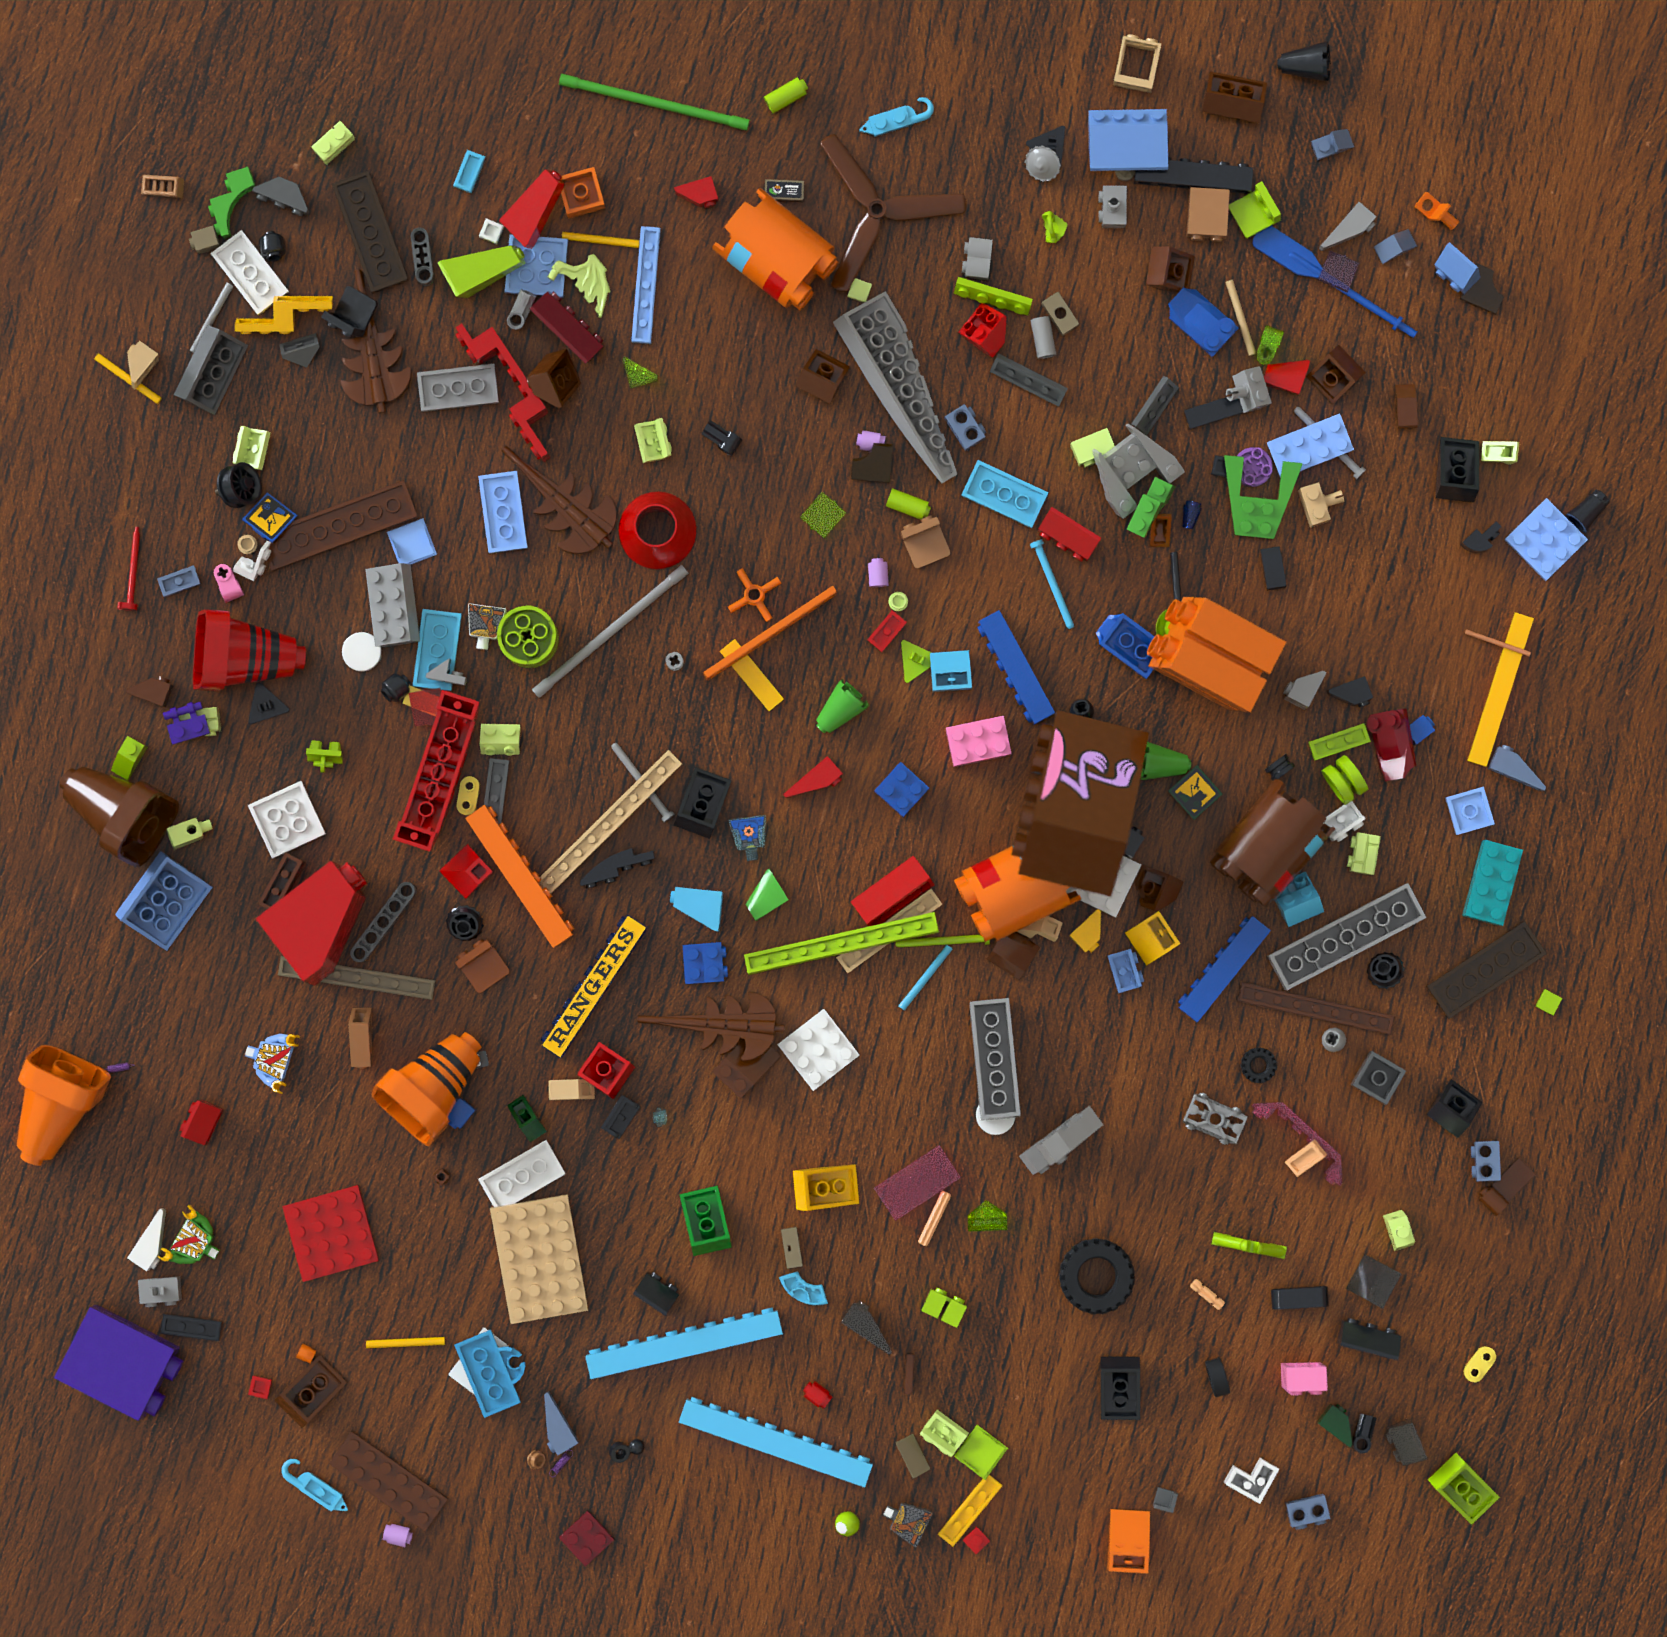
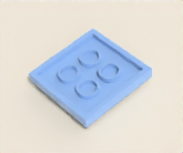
[505,234,568,298]
[1504,498,1588,581]

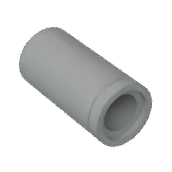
[1030,316,1056,359]

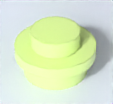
[889,592,908,611]

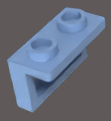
[1107,949,1144,993]

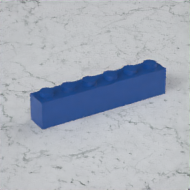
[977,610,1055,725]
[1178,916,1271,1023]

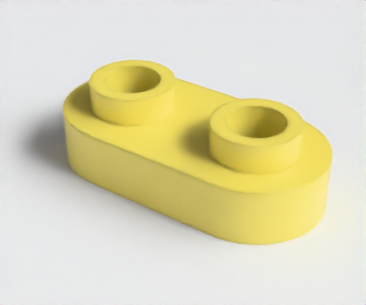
[457,776,480,815]
[1464,1346,1496,1382]

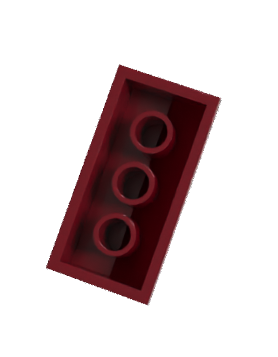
[530,291,605,364]

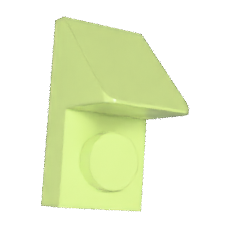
[1481,441,1519,465]

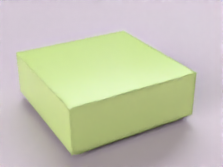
[847,278,872,303]

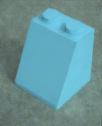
[670,887,723,932]

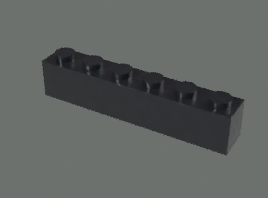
[1134,157,1253,194]

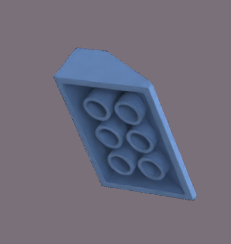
[1088,109,1168,171]
[115,851,213,951]

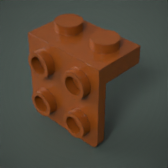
[455,939,510,993]

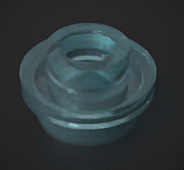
[653,1107,667,1127]

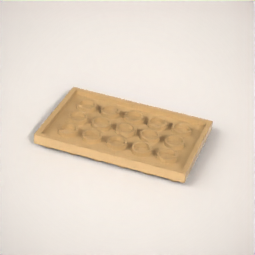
[490,1194,589,1324]

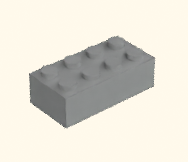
[365,563,420,647]

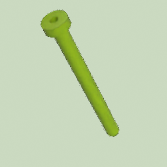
[896,935,990,947]

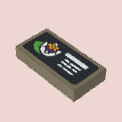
[765,179,804,201]

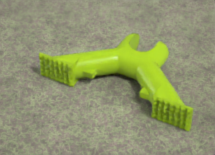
[1211,1232,1287,1259]

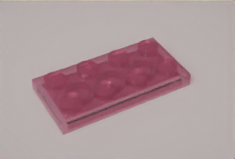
[874,1145,961,1221]

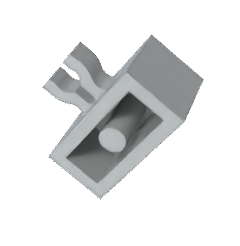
[138,1276,182,1307]

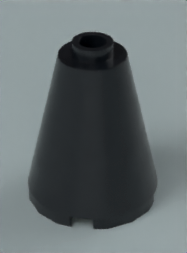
[1277,42,1331,81]

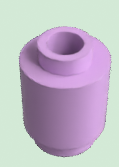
[856,430,885,451]
[383,1524,413,1547]

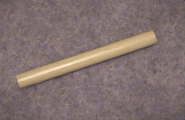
[1226,280,1256,356]

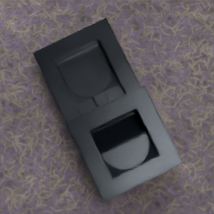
[1260,546,1286,590]

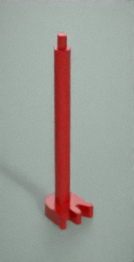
[117,527,140,611]

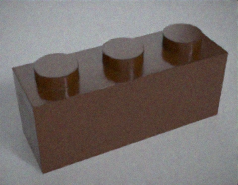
[258,852,306,909]

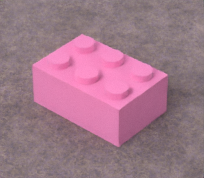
[946,716,1012,767]
[1281,1362,1327,1395]

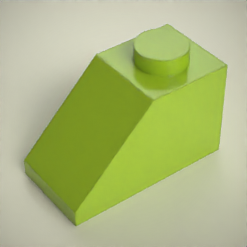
[111,736,148,780]

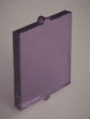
[1318,251,1359,292]

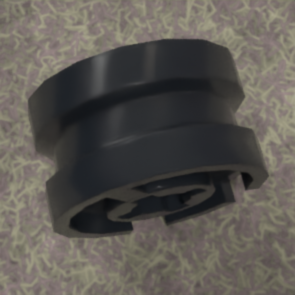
[1264,754,1295,781]

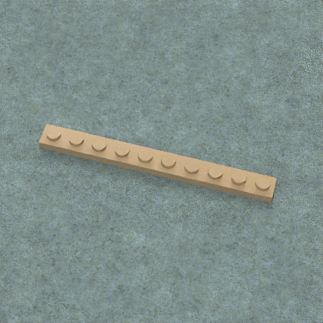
[539,750,682,894]

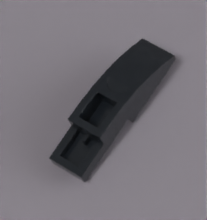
[580,848,655,889]

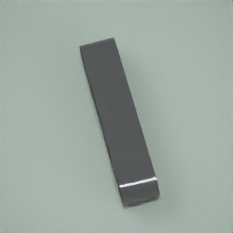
[350,882,417,963]

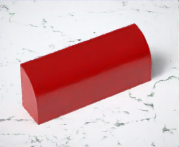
[850,856,935,927]

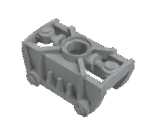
[1182,1092,1247,1145]

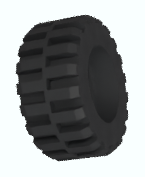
[1059,1238,1135,1315]

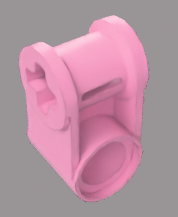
[214,564,244,603]

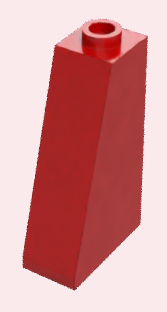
[499,169,565,249]

